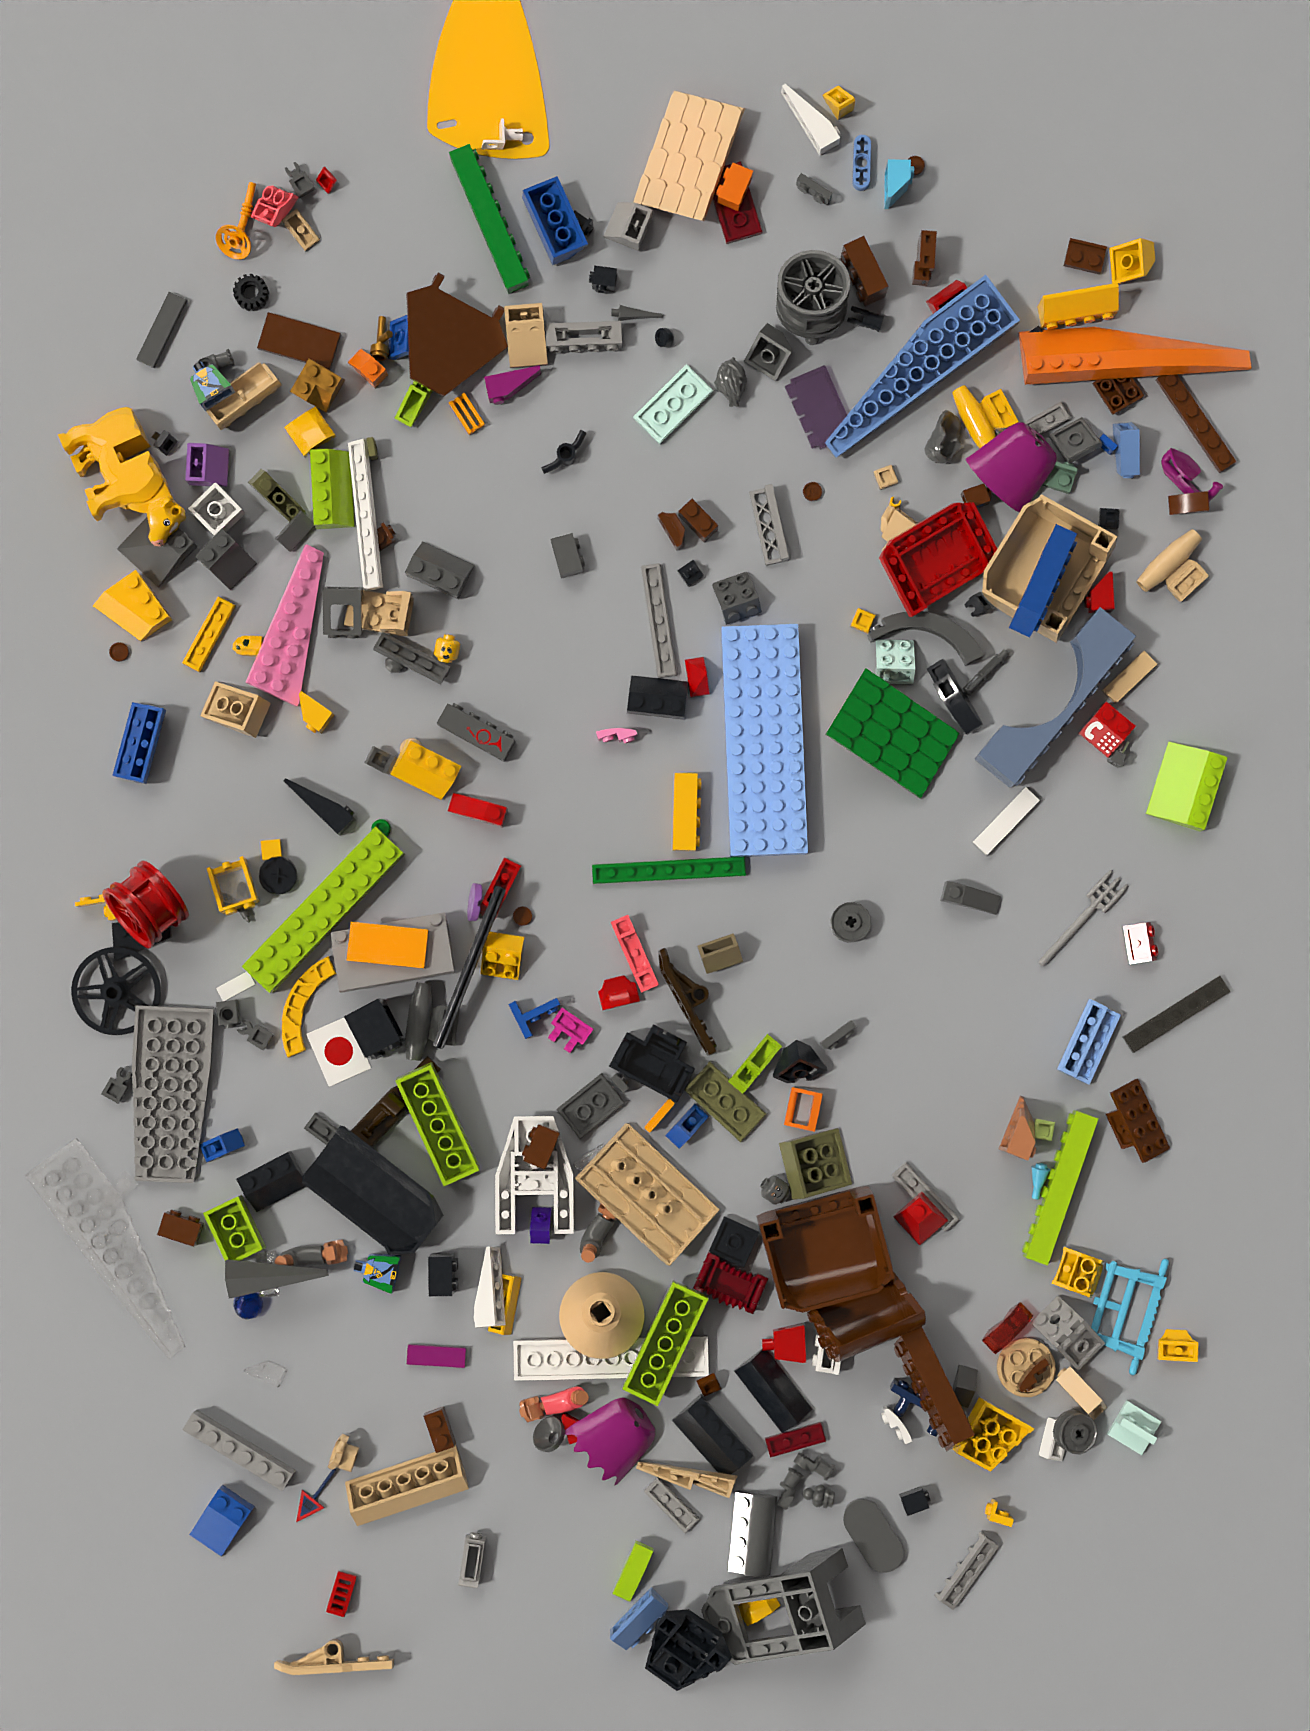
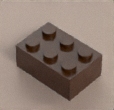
[839,236,889,307]

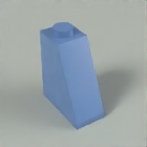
[1113,422,1140,479]

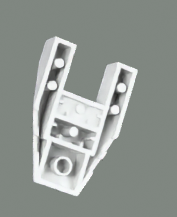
[495,1116,574,1234]

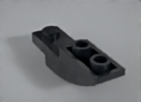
[927,659,983,735]

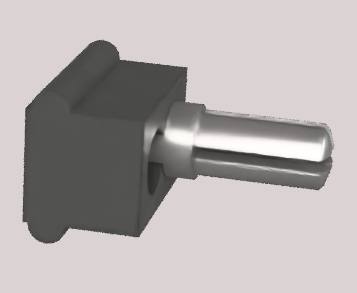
[1107,739,1129,768]

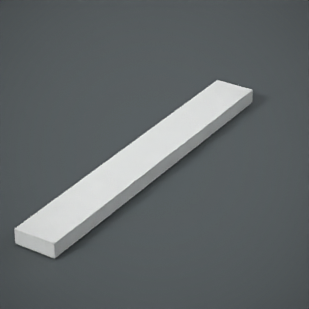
[348,439,383,591]

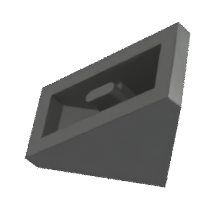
[952,1365,978,1408]

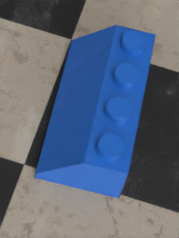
[522,176,588,266]

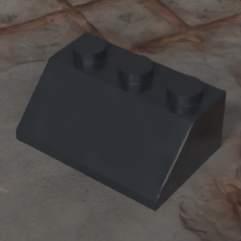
[627,675,688,720]
[236,1151,306,1212]

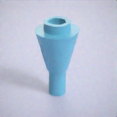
[1031,1163,1050,1200]

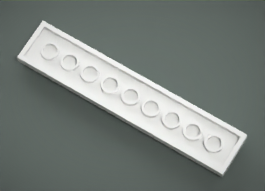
[513,1336,709,1380]

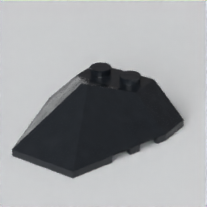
[645,1609,732,1691]

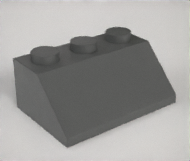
[405,541,475,600]

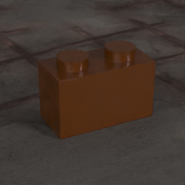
[678,498,718,543]
[522,1124,560,1170]
[157,1209,204,1247]
[423,1406,456,1453]

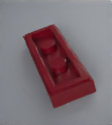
[765,1421,826,1458]

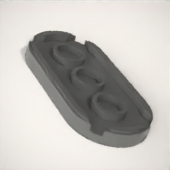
[843,1499,904,1573]

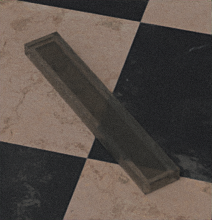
[1122,976,1230,1053]

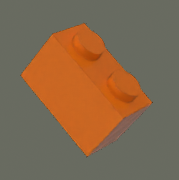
[716,162,754,211]

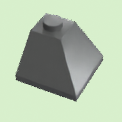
[744,323,793,381]

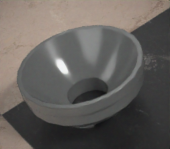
[533,1416,565,1452]

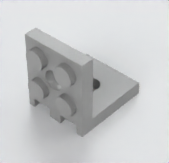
[1031,1296,1105,1371]

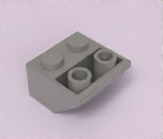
[604,202,653,251]

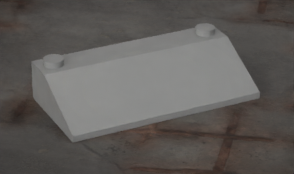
[331,912,455,993]

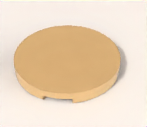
[997,1338,1056,1397]

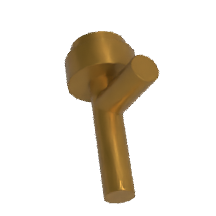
[370,316,393,361]

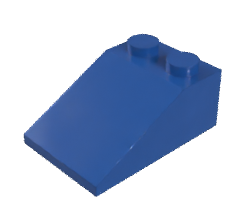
[189,1485,255,1557]

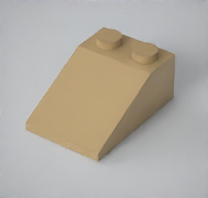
[200,681,271,738]

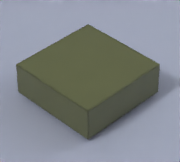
[366,437,378,461]

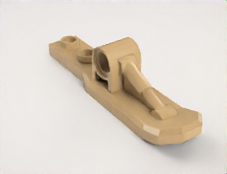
[274,1639,394,1675]

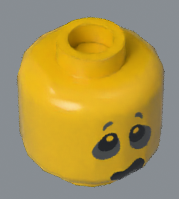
[434,634,460,663]

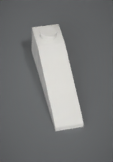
[781,84,841,156]
[474,1247,506,1328]

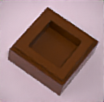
[696,1373,721,1397]

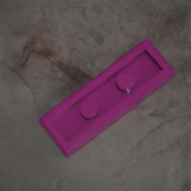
[406,1344,466,1368]

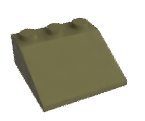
[779,1128,852,1200]

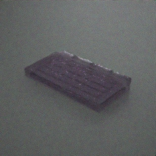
[785,365,847,450]

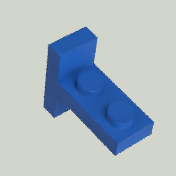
[508,998,561,1039]

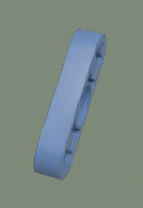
[852,135,871,191]

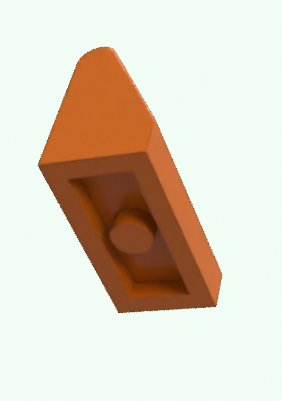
[784,1087,823,1132]

